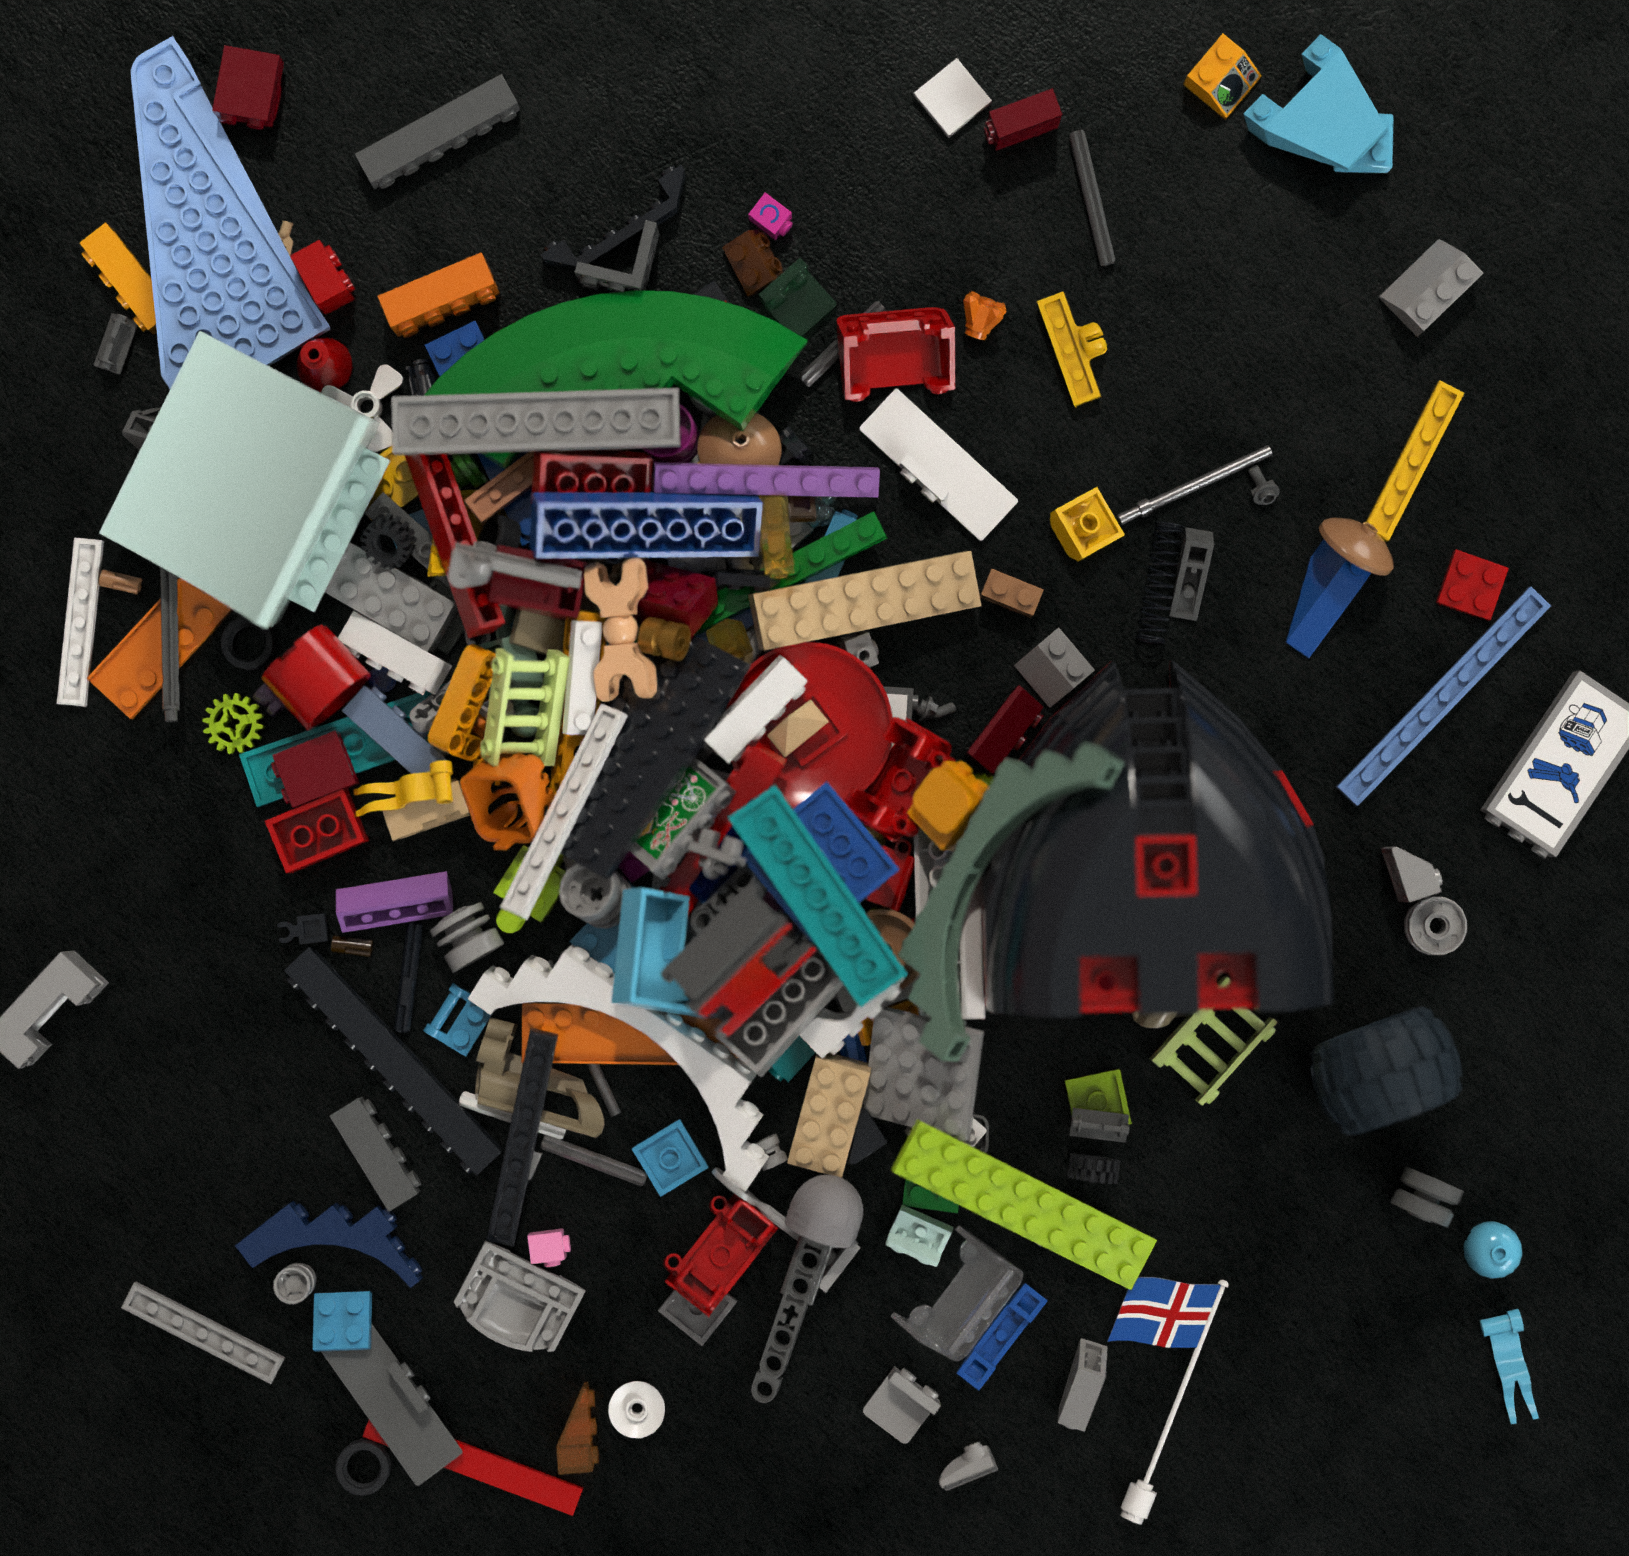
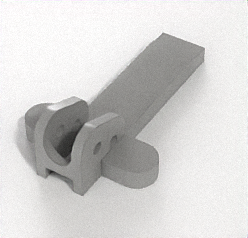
[448,541,583,588]

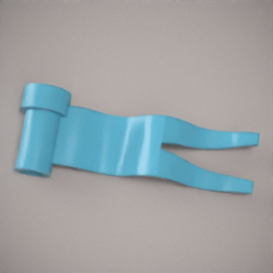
[1480,1309,1539,1424]

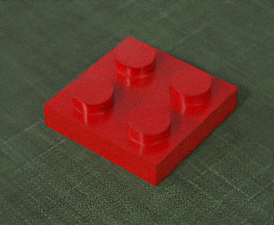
[1436,550,1509,621]

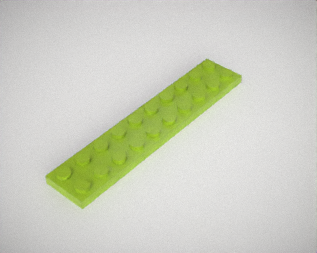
[891,1119,1157,1290]

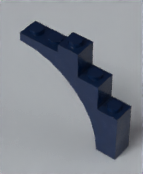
[235,1201,423,1288]

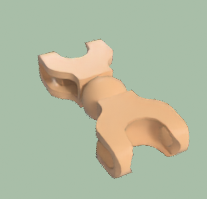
[584,558,657,702]

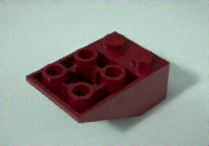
[487,545,588,620]

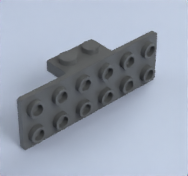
[321,1323,463,1486]

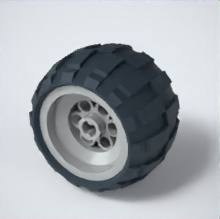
[1310,1007,1462,1135]

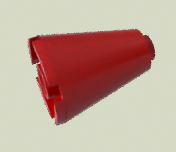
[297,337,353,393]

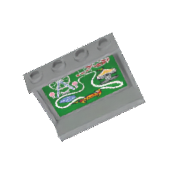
[630,757,736,880]

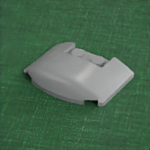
[454,1241,585,1352]

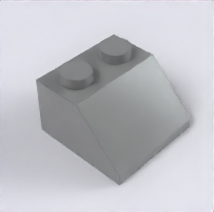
[1014,628,1095,708]
[1381,847,1443,902]

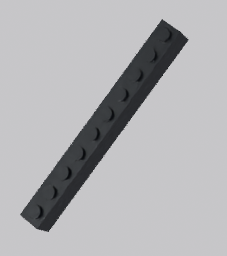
[284,947,504,1176]

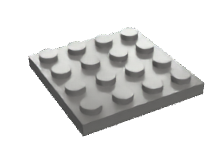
[863,1005,983,1142]

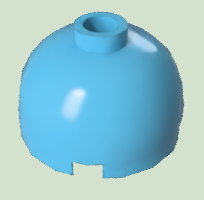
[1464,1221,1522,1278]

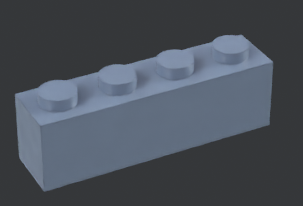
[342,686,450,774]

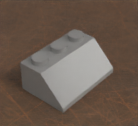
[1379,239,1483,337]

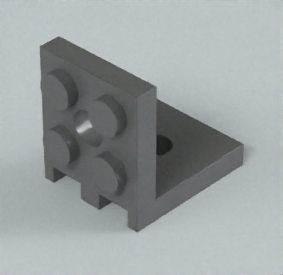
[575,220,659,293]

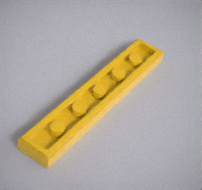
[1366,380,1464,542]

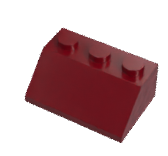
[965,685,1044,775]

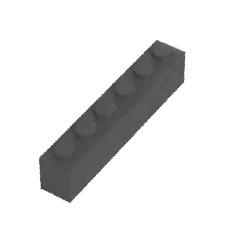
[355,74,520,189]

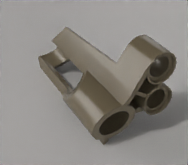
[475,1017,604,1138]

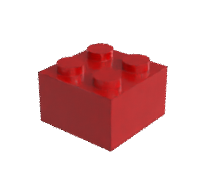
[290,240,355,315]

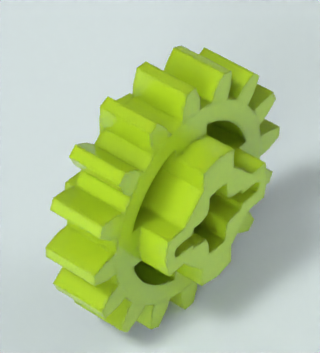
[203,693,265,754]

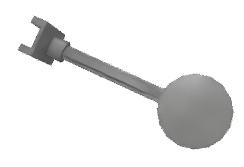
[712,1167,860,1292]

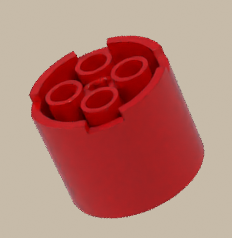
[261,624,371,731]

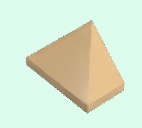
[767,700,829,757]

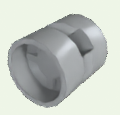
[274,1262,316,1304]

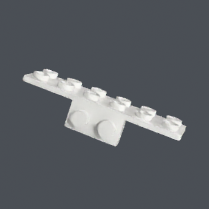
[860,389,1018,541]

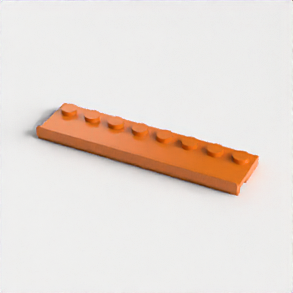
[87,578,234,719]
[521,1002,739,1065]

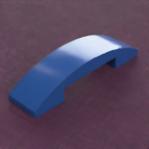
[956,1283,1048,1390]

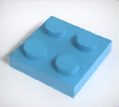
[632,1119,709,1197]
[313,1291,372,1352]

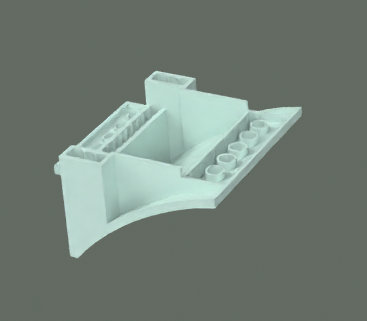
[99,331,391,629]

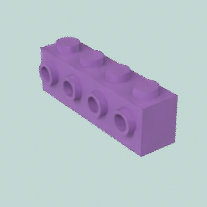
[336,871,453,933]

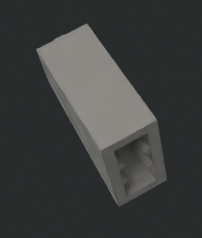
[1058,1338,1107,1432]

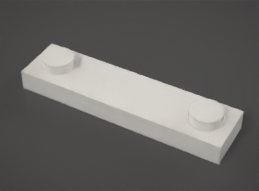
[562,620,602,735]

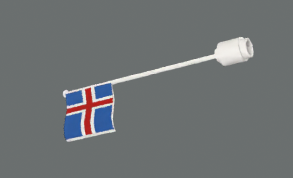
[1108,1277,1229,1524]

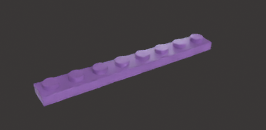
[653,463,880,497]

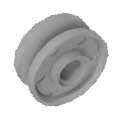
[1404,897,1467,955]

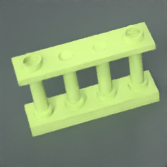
[480,648,570,766]
[1149,976,1277,1106]

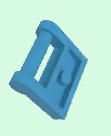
[423,983,495,1057]

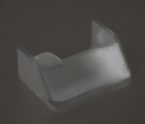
[891,1226,1023,1361]

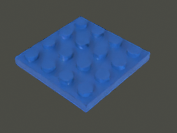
[740,782,900,943]

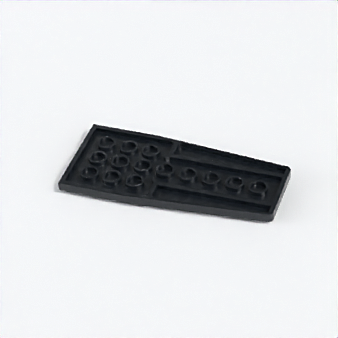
[560,636,751,879]

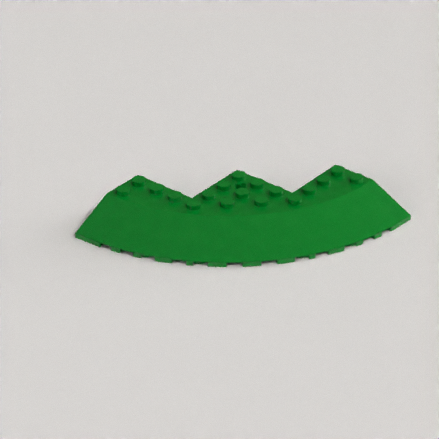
[424,290,808,470]

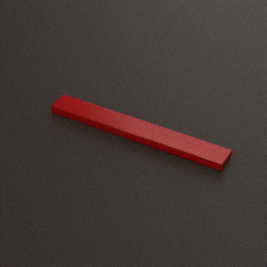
[362,1420,583,1516]

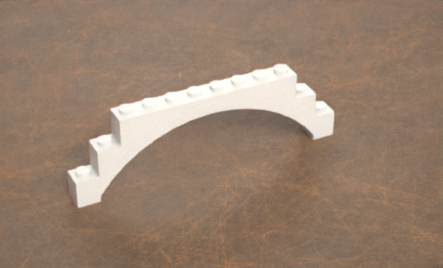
[468,945,769,1191]

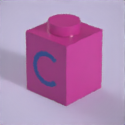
[748,193,793,240]

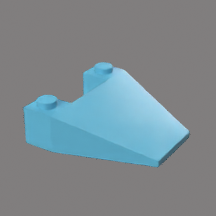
[1244,34,1387,171]

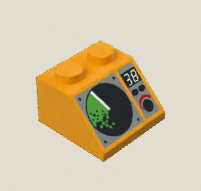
[1183,34,1261,119]

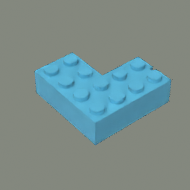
[611,888,718,1018]

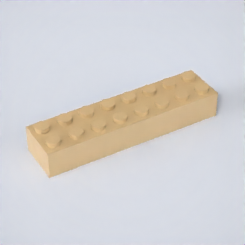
[748,551,981,650]

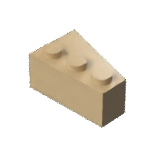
[383,778,470,841]

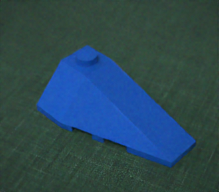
[1285,539,1371,658]

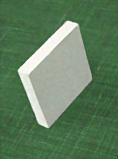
[914,58,992,138]

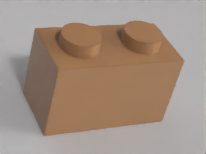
[980,569,1043,618]

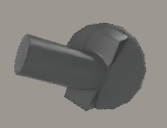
[1248,465,1280,505]
[916,696,956,723]

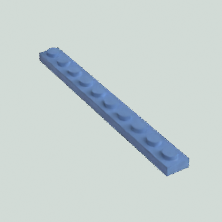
[1336,587,1551,806]

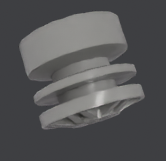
[559,863,632,929]
[430,902,505,973]

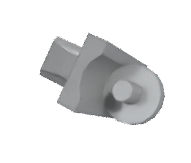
[688,828,746,879]

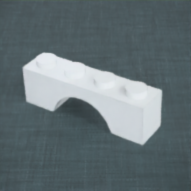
[799,977,905,1059]

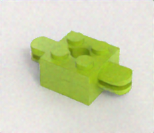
[494,845,567,933]

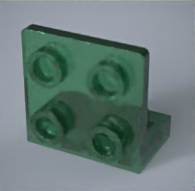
[758,258,836,337]

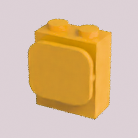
[907,761,990,851]

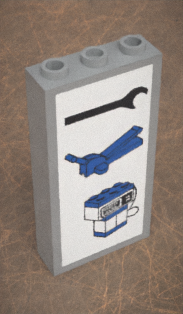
[1481,670,1629,858]

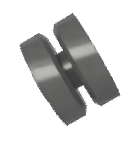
[1390,1166,1464,1228]

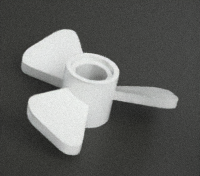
[321,365,403,452]

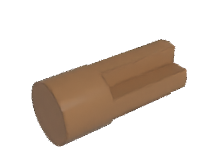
[99,570,142,595]

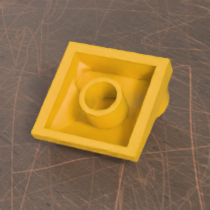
[1050,487,1125,561]

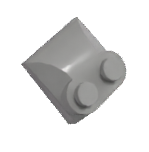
[939,1442,998,1491]

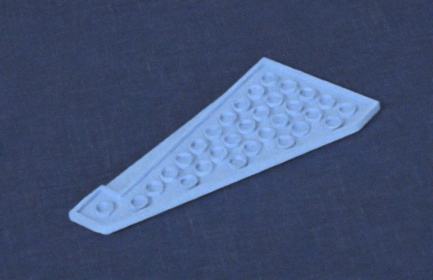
[131,36,330,390]

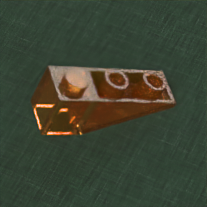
[557,1382,599,1474]

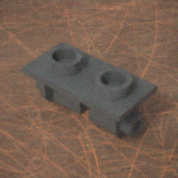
[94,313,138,375]
[1070,1108,1129,1143]

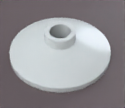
[609,1381,665,1438]

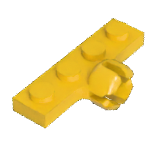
[1037,291,1107,407]

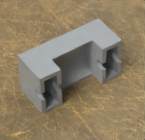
[0,951,109,1069]

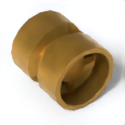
[638,617,691,661]

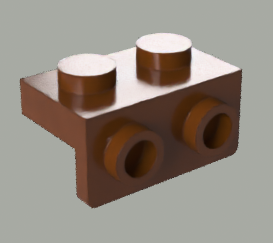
[722,229,785,296]

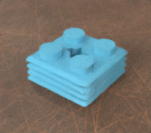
[1334,114,1393,173]

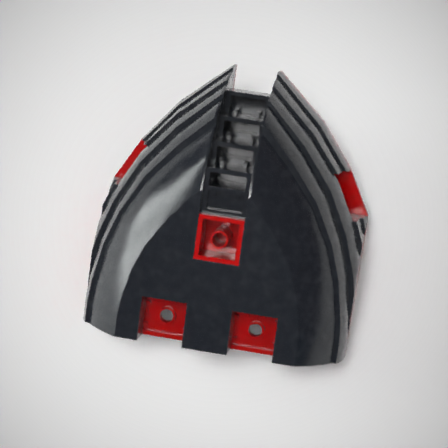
[981,660,1334,1017]

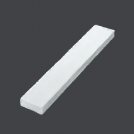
[57,538,104,707]

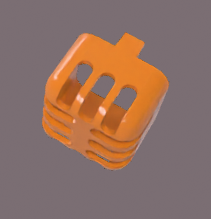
[460,754,554,850]

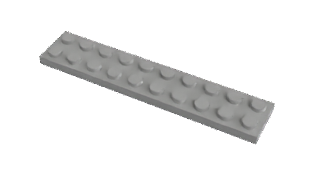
[392,388,680,455]

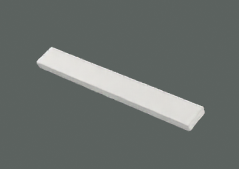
[500,704,627,920]

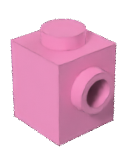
[528,1229,571,1267]

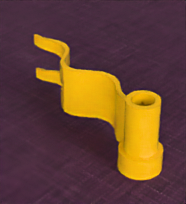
[354,760,453,817]

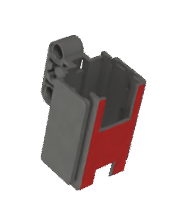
[661,867,817,1037]

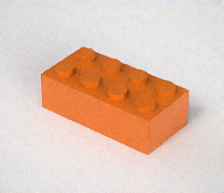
[378,252,500,338]

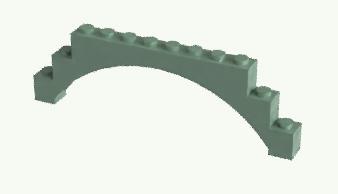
[898,742,1124,1062]

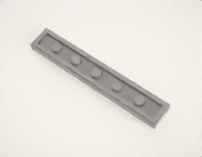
[121,1282,285,1384]

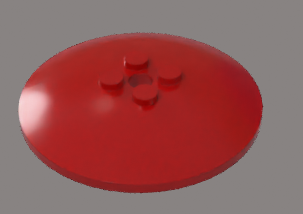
[725,642,893,809]

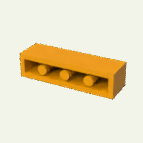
[80,222,157,335]

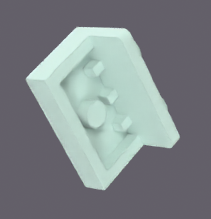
[886,1205,953,1267]

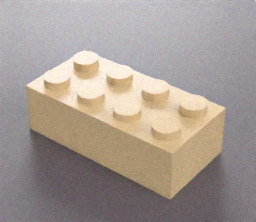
[787,1052,871,1178]

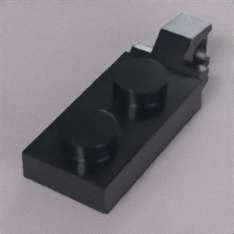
[701,568,780,592]

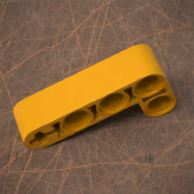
[428,644,496,761]

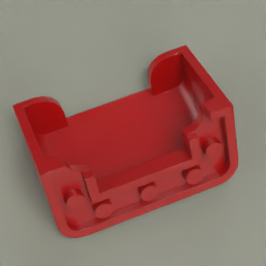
[837,307,955,402]

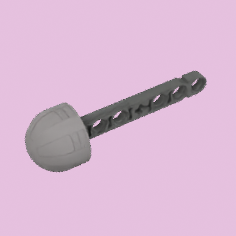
[751,1175,863,1403]

